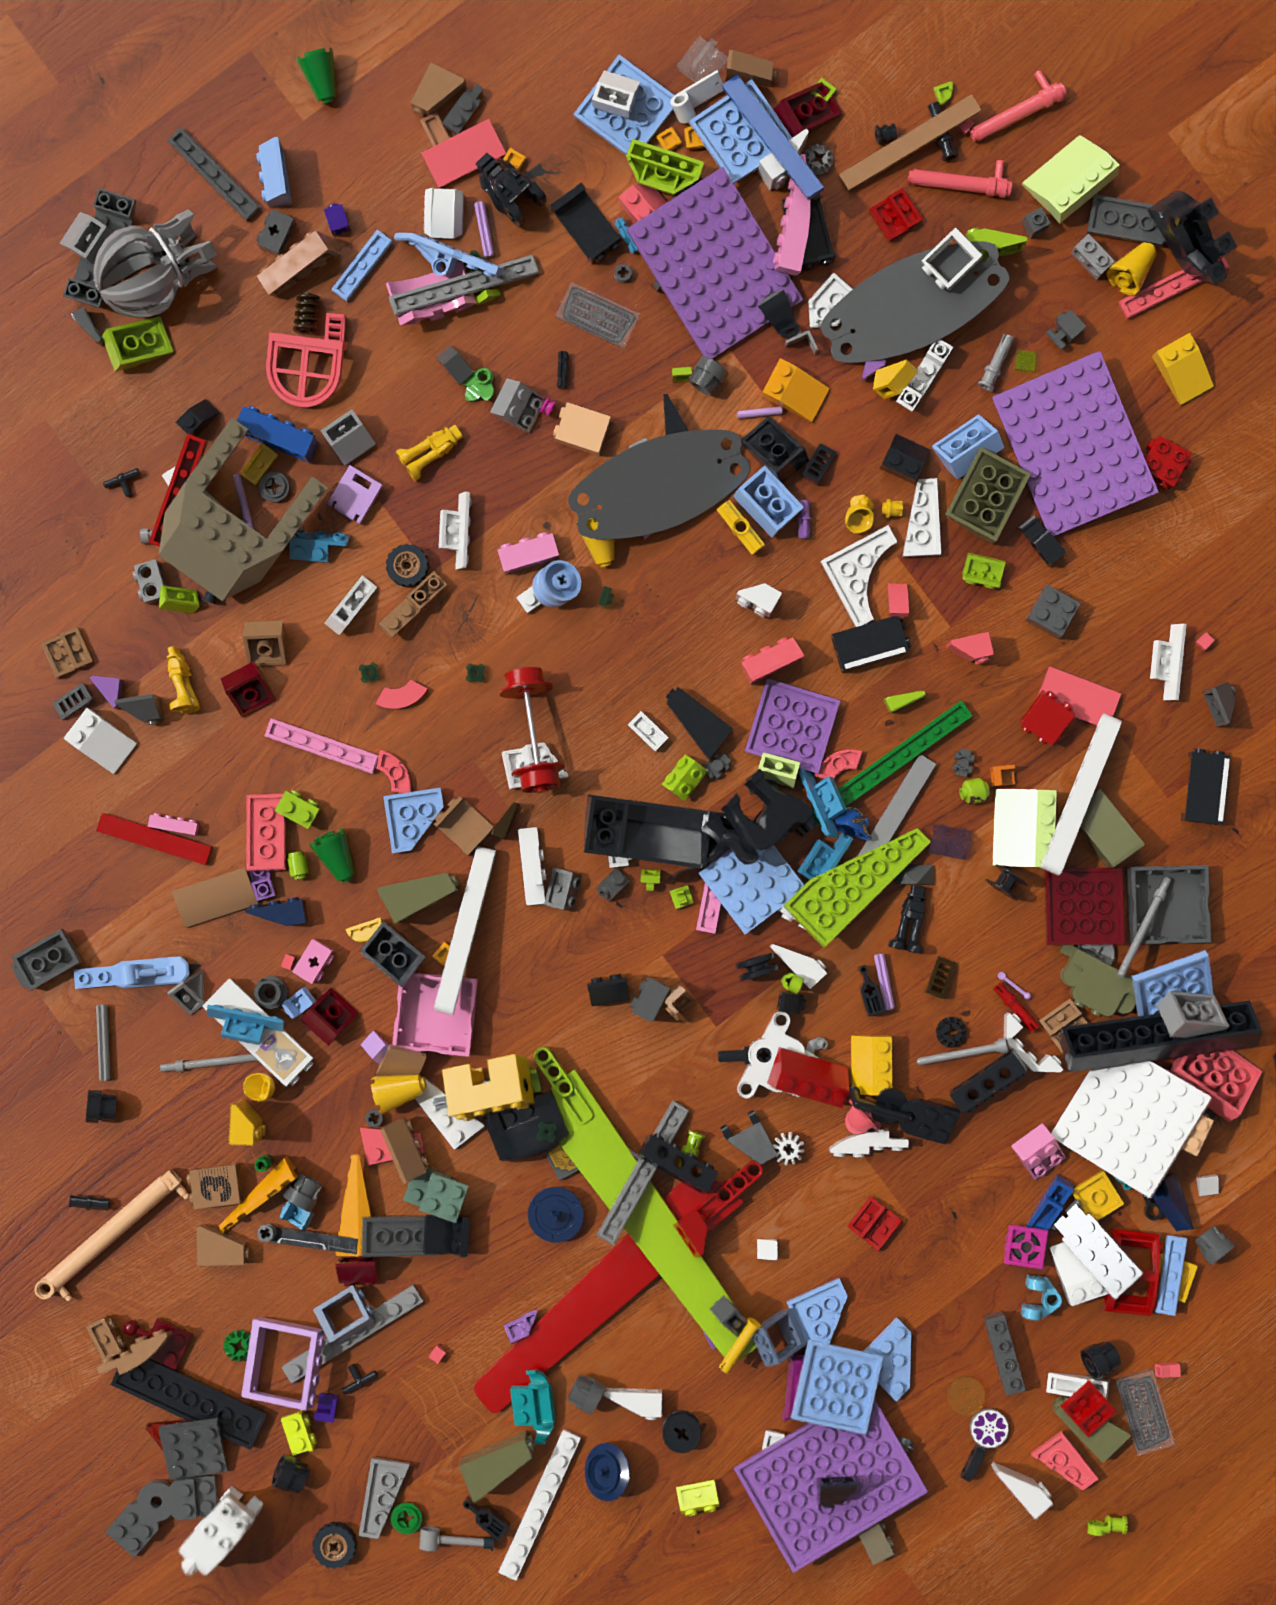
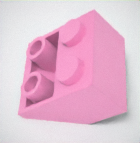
[1011,1123,1066,1180]

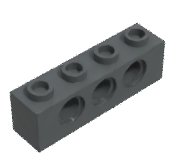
[982,1311,1026,1396]

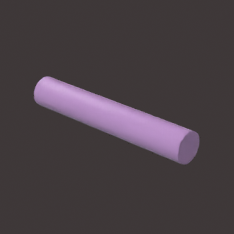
[737,406,782,419]

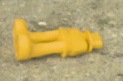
[395,425,463,482]
[167,646,200,714]

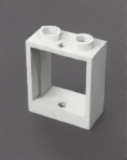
[921,227,983,291]

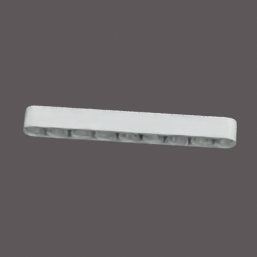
[1041,713,1122,876]
[434,846,496,1015]

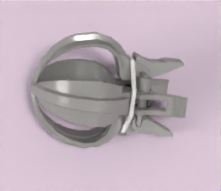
[94,209,217,318]

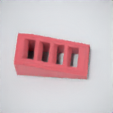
[324,313,347,355]

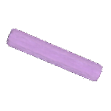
[474,201,494,258]
[874,953,895,1010]

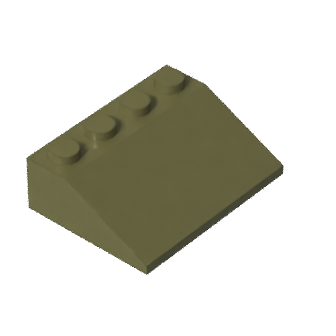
[945,447,1031,544]

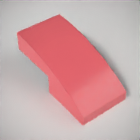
[887,583,909,617]

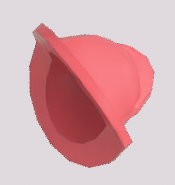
[845,1098,881,1134]

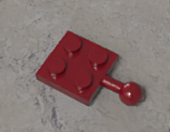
[123,1318,192,1370]

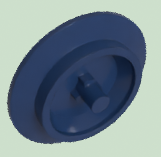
[528,1187,584,1243]
[584,1443,630,1501]

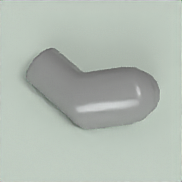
[805,1037,828,1054]

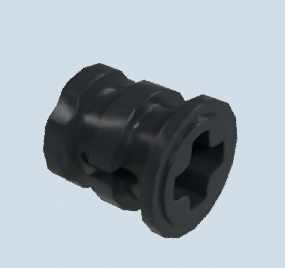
[874,123,897,145]

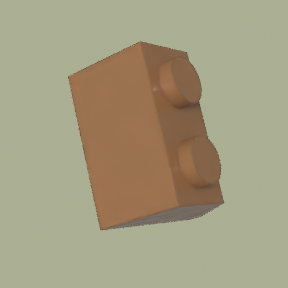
[243,620,287,666]

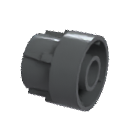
[689,356,729,396]
[254,976,289,1009]
[283,1173,323,1212]
[1195,1225,1236,1266]
[568,1374,606,1415]

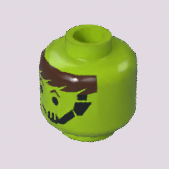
[959,778,990,805]

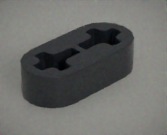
[960,1444,986,1482]

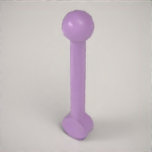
[998,972,1031,1000]

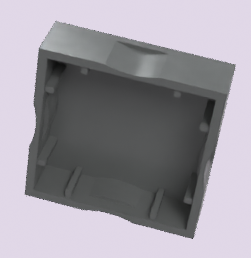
[1126,865,1211,944]

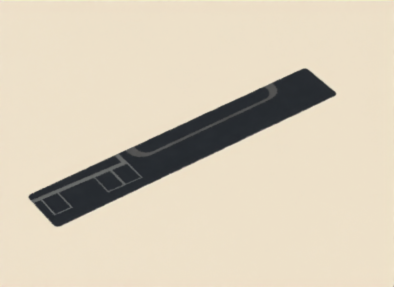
[266,1227,358,1254]

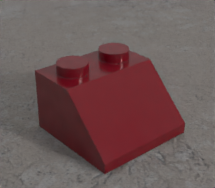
[220,661,276,717]
[300,988,359,1046]
[335,1256,380,1286]

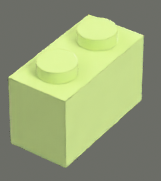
[758,752,800,789]

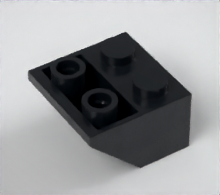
[587,973,630,1006]

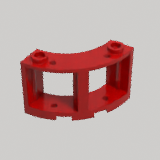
[1103,1229,1163,1316]

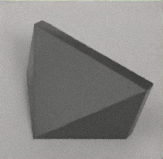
[895,865,933,884]

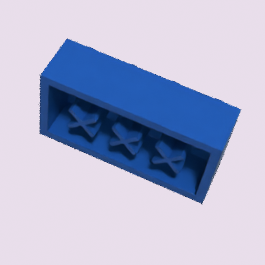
[237,406,319,464]

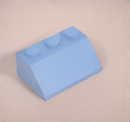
[256,137,292,208]
[932,414,1005,480]
[733,466,804,538]

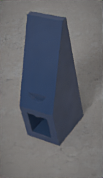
[245,897,308,926]
[1153,1173,1194,1231]

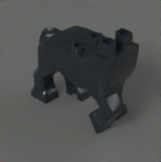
[1148,191,1237,285]
[701,769,819,865]

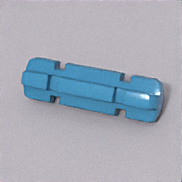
[615,217,638,254]

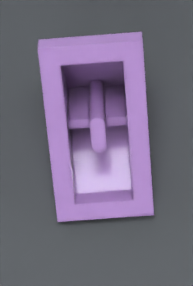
[361,1030,389,1064]

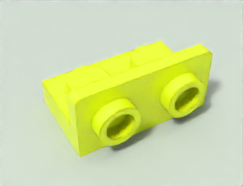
[281,1410,317,1456]
[676,1480,720,1516]

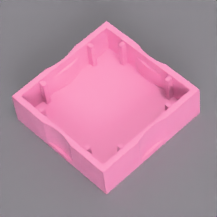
[392,972,479,1057]

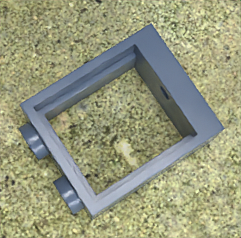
[313,1285,375,1346]
[753,1308,807,1367]

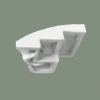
[502,742,568,790]

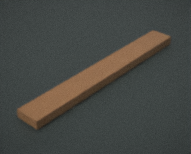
[839,94,981,192]

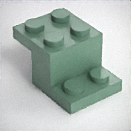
[403,1167,469,1223]

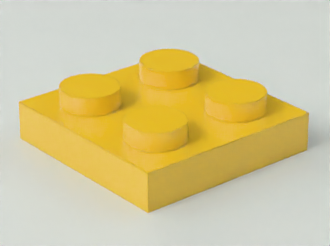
[1072,1170,1124,1220]

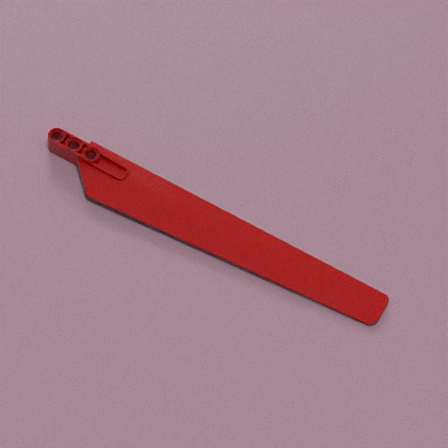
[474,1160,763,1413]

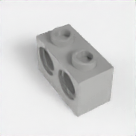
[1071,234,1115,280]
[133,559,166,604]

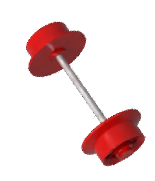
[499,667,565,793]

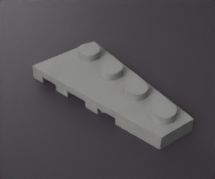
[359,1457,410,1539]

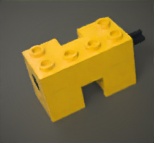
[433,1054,535,1121]

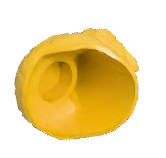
[845,495,874,534]
[243,1073,275,1102]

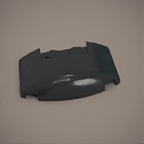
[483,1090,569,1162]

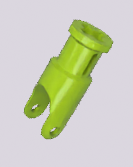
[678,1130,705,1168]

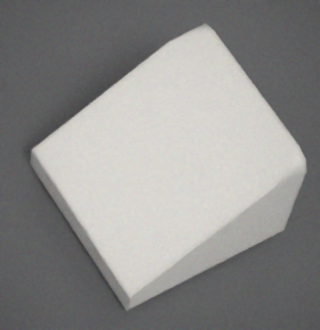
[1196,1174,1219,1196]
[757,1239,777,1260]

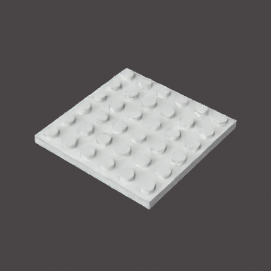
[1051,1061,1212,1199]

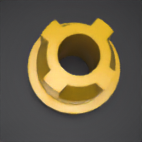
[882,499,903,518]

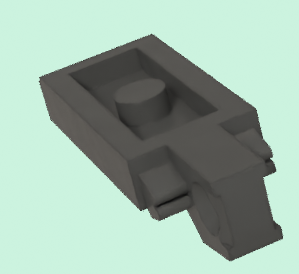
[442,84,483,135]

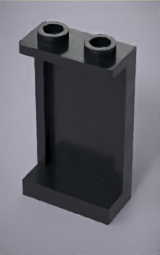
[781,193,836,271]

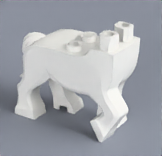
[179,1485,263,1576]

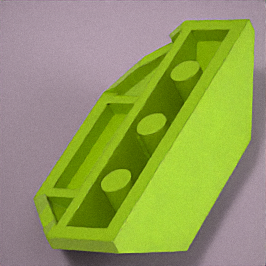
[626,139,705,195]

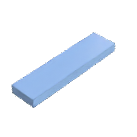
[331,230,393,302]
[1155,1235,1187,1316]

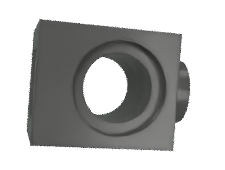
[1021,207,1051,239]

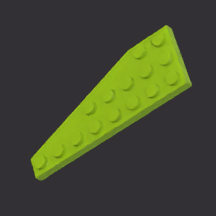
[783,828,931,948]

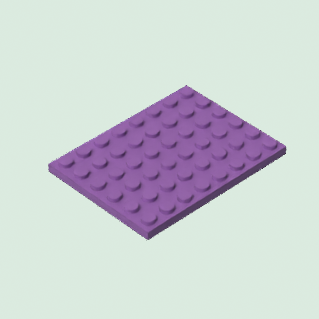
[626,167,803,359]
[992,351,1159,537]
[734,1399,928,1573]

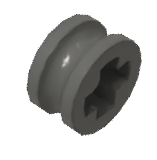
[614,264,632,283]
[365,1109,384,1127]
[257,1224,277,1242]

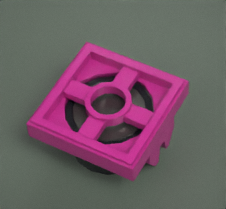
[1003,1224,1048,1270]

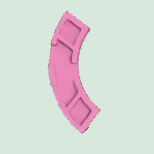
[386,261,477,326]

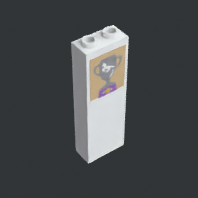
[202,978,314,1086]

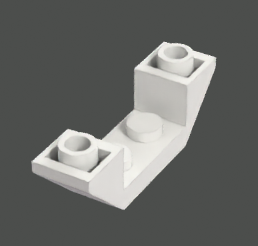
[896,339,953,412]
[1004,1012,1063,1072]

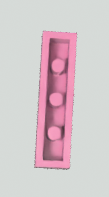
[148,813,199,835]

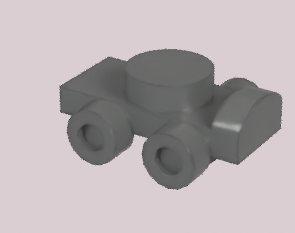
[952,749,975,777]
[704,752,731,779]

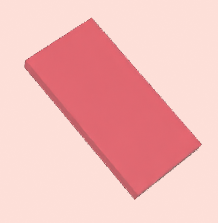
[421,119,506,188]
[1038,667,1121,726]
[246,794,286,872]

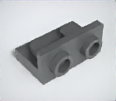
[544,867,582,912]

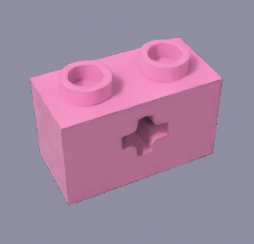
[292,939,334,984]

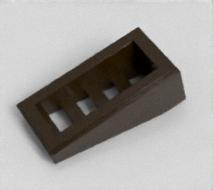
[490,802,519,840]
[924,956,956,999]

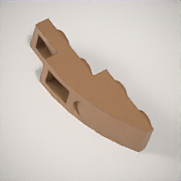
[378,571,447,639]
[96,1329,173,1375]

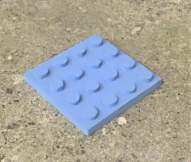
[573,55,675,155]
[689,79,792,184]
[698,845,804,934]
[1132,951,1214,1016]
[791,1339,883,1434]

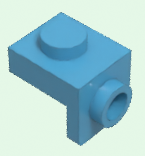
[279,1201,315,1231]

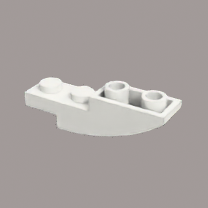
[829,1129,908,1157]

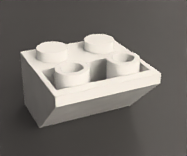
[592,70,640,119]
[735,584,782,618]

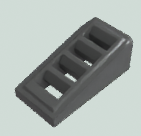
[70,307,105,346]
[52,683,95,720]

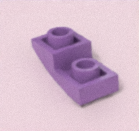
[249,871,276,901]

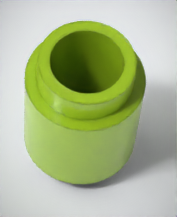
[287,851,309,880]

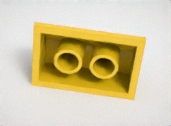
[851,1035,892,1095]
[229,1100,266,1145]

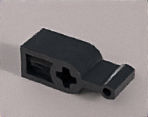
[1019,516,1066,567]
[858,965,885,1017]
[463,1496,510,1541]

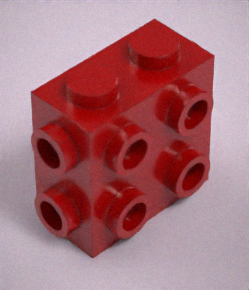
[1143,435,1192,490]
[1020,689,1075,745]

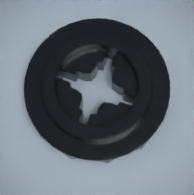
[936,1017,967,1048]

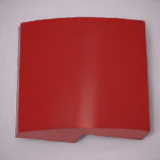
[868,188,923,242]
[847,1196,903,1251]
[1060,1380,1117,1437]

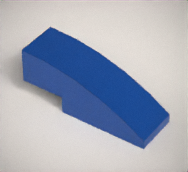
[1026,1174,1074,1230]

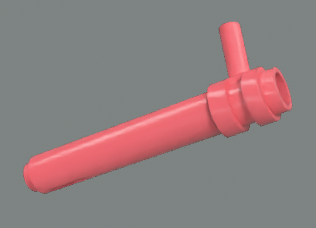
[969,70,1067,142]
[908,160,1012,198]

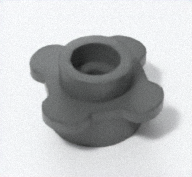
[898,1436,914,1453]

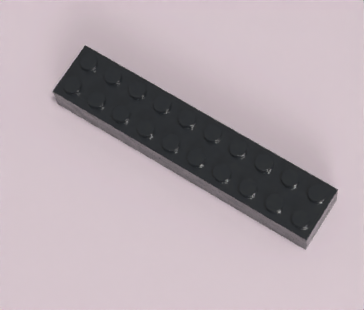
[1059,1001,1262,1072]

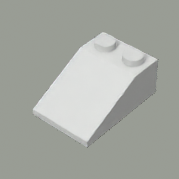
[757,128,809,191]
[64,708,137,774]
[1049,1242,1108,1306]
[991,1462,1053,1519]

